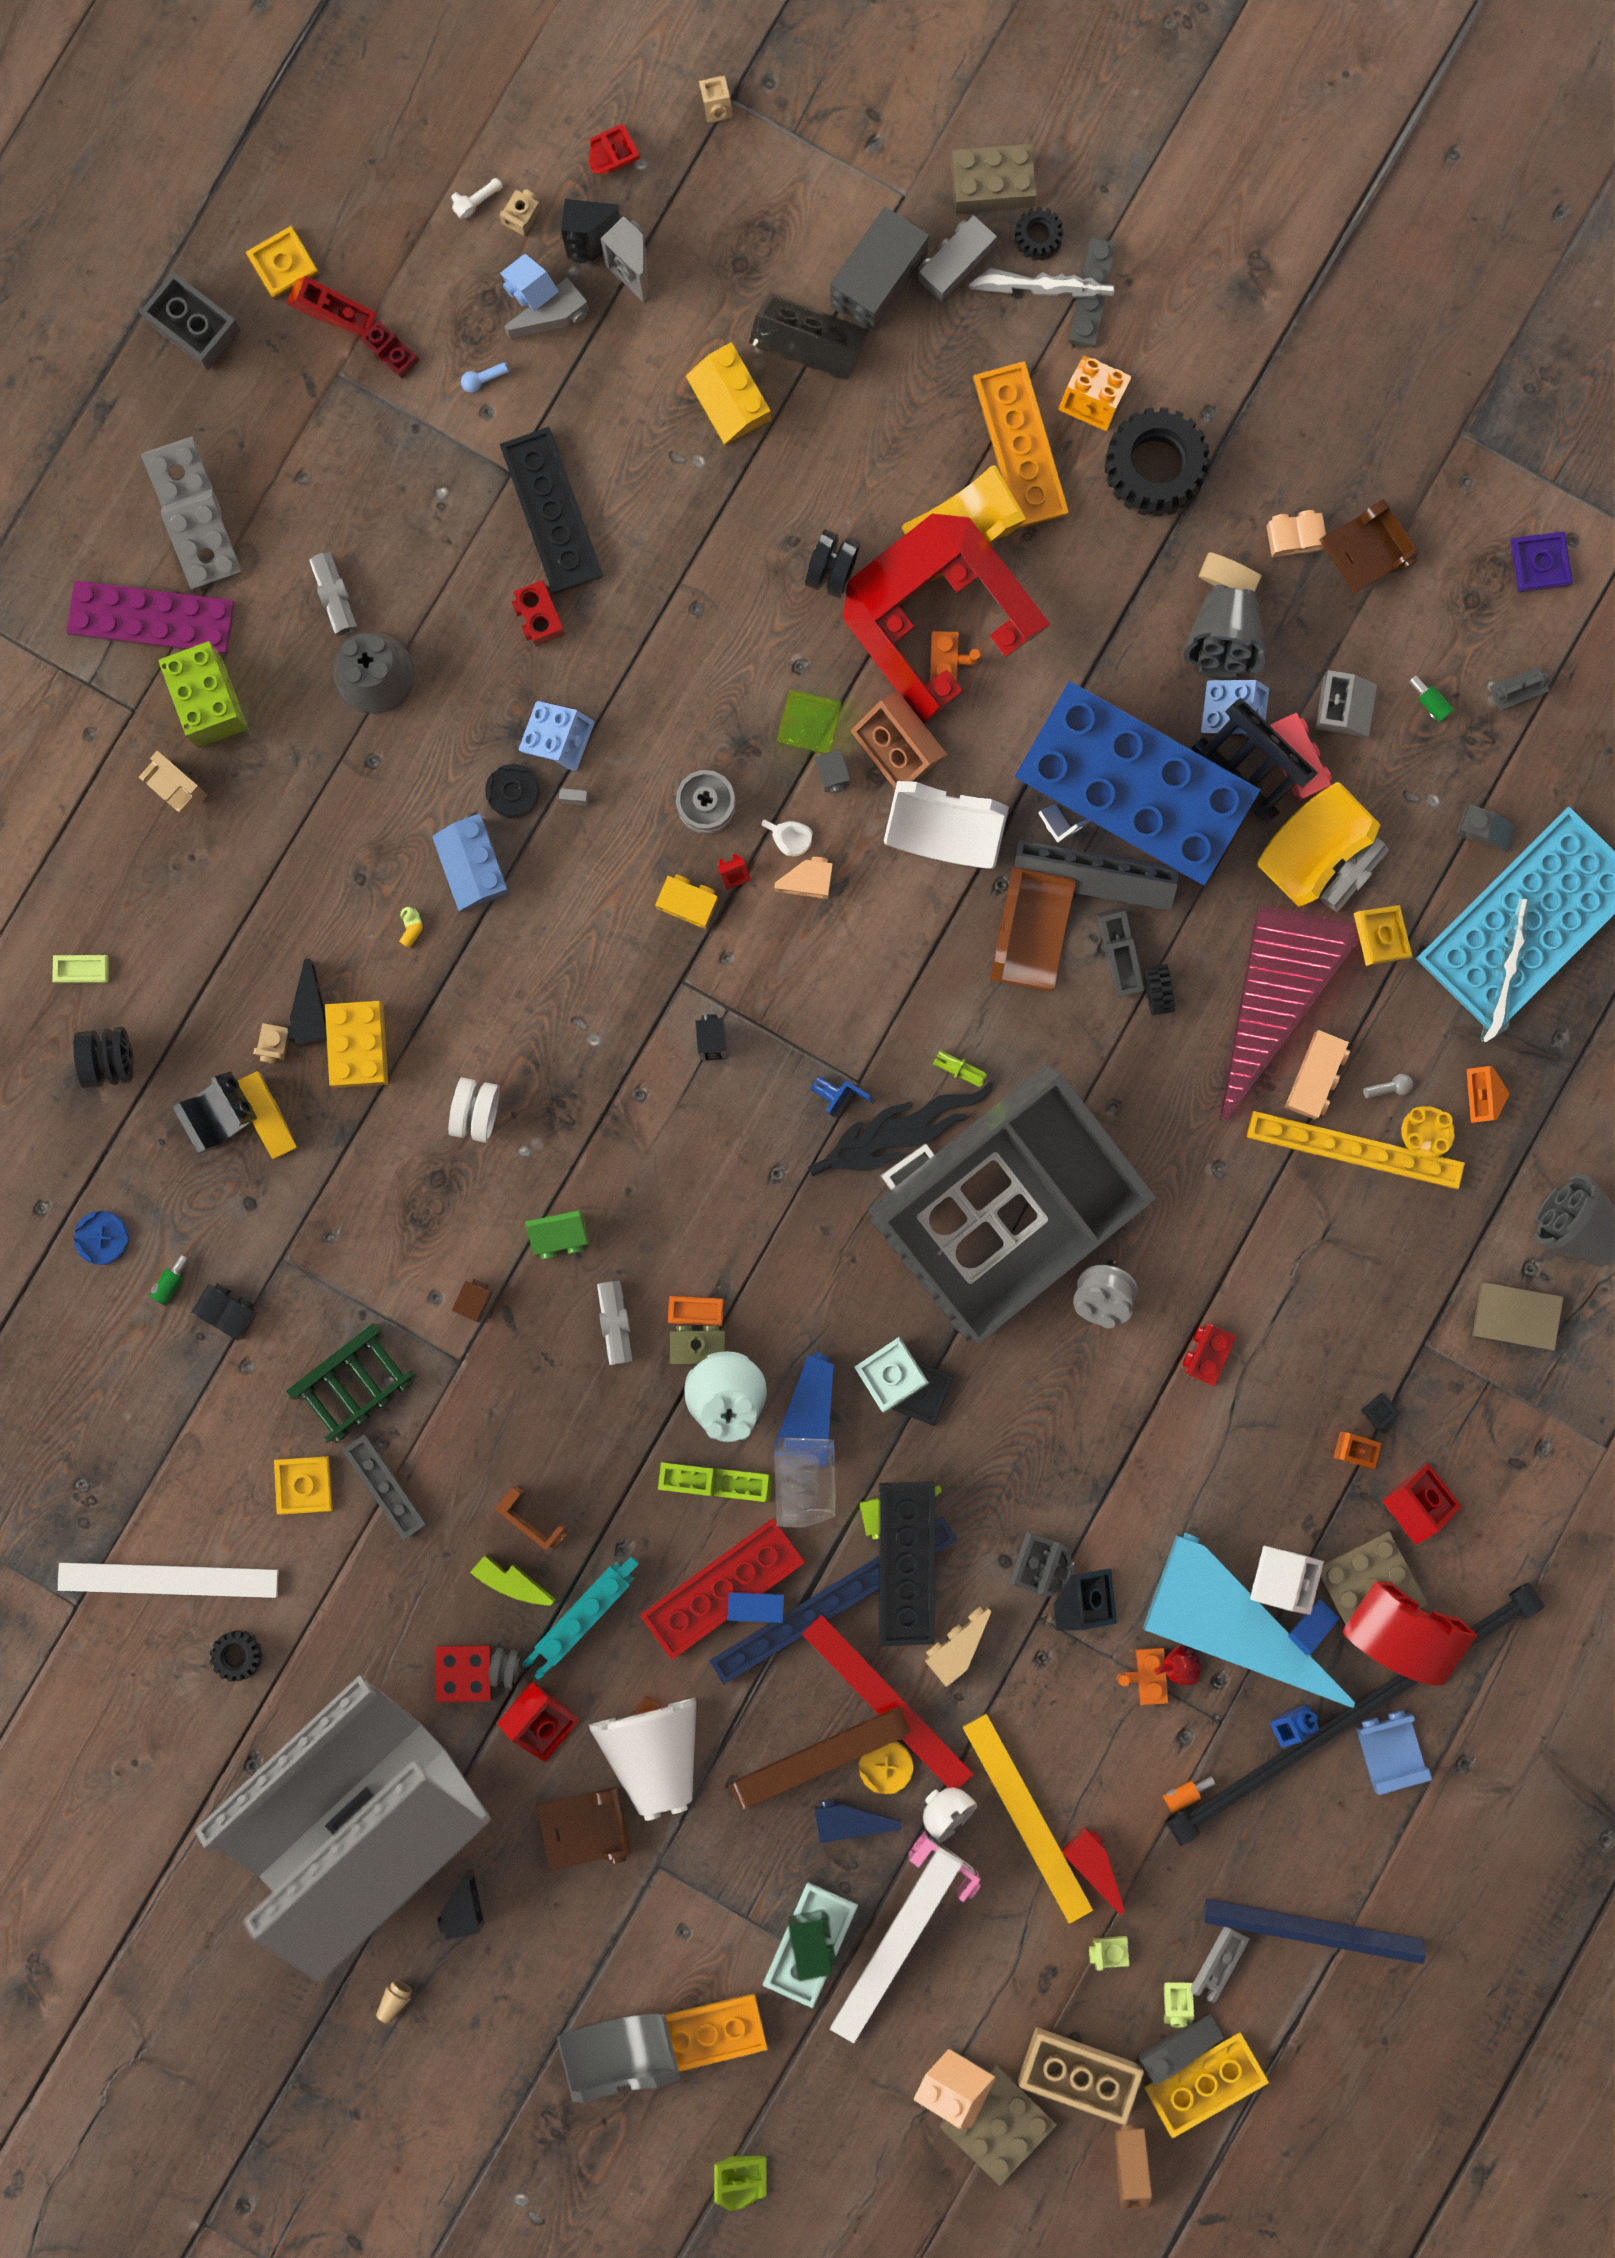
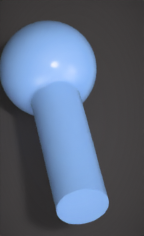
[461,362,510,393]

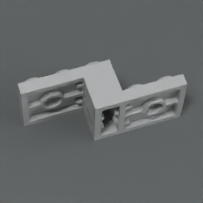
[141,436,241,589]

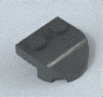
[1009,1532,1075,1597]

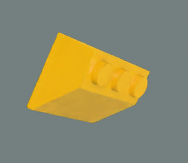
[686,342,771,445]

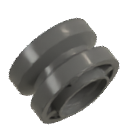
[489,1647,520,1689]

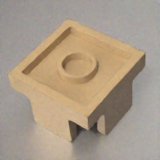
[139,751,208,817]

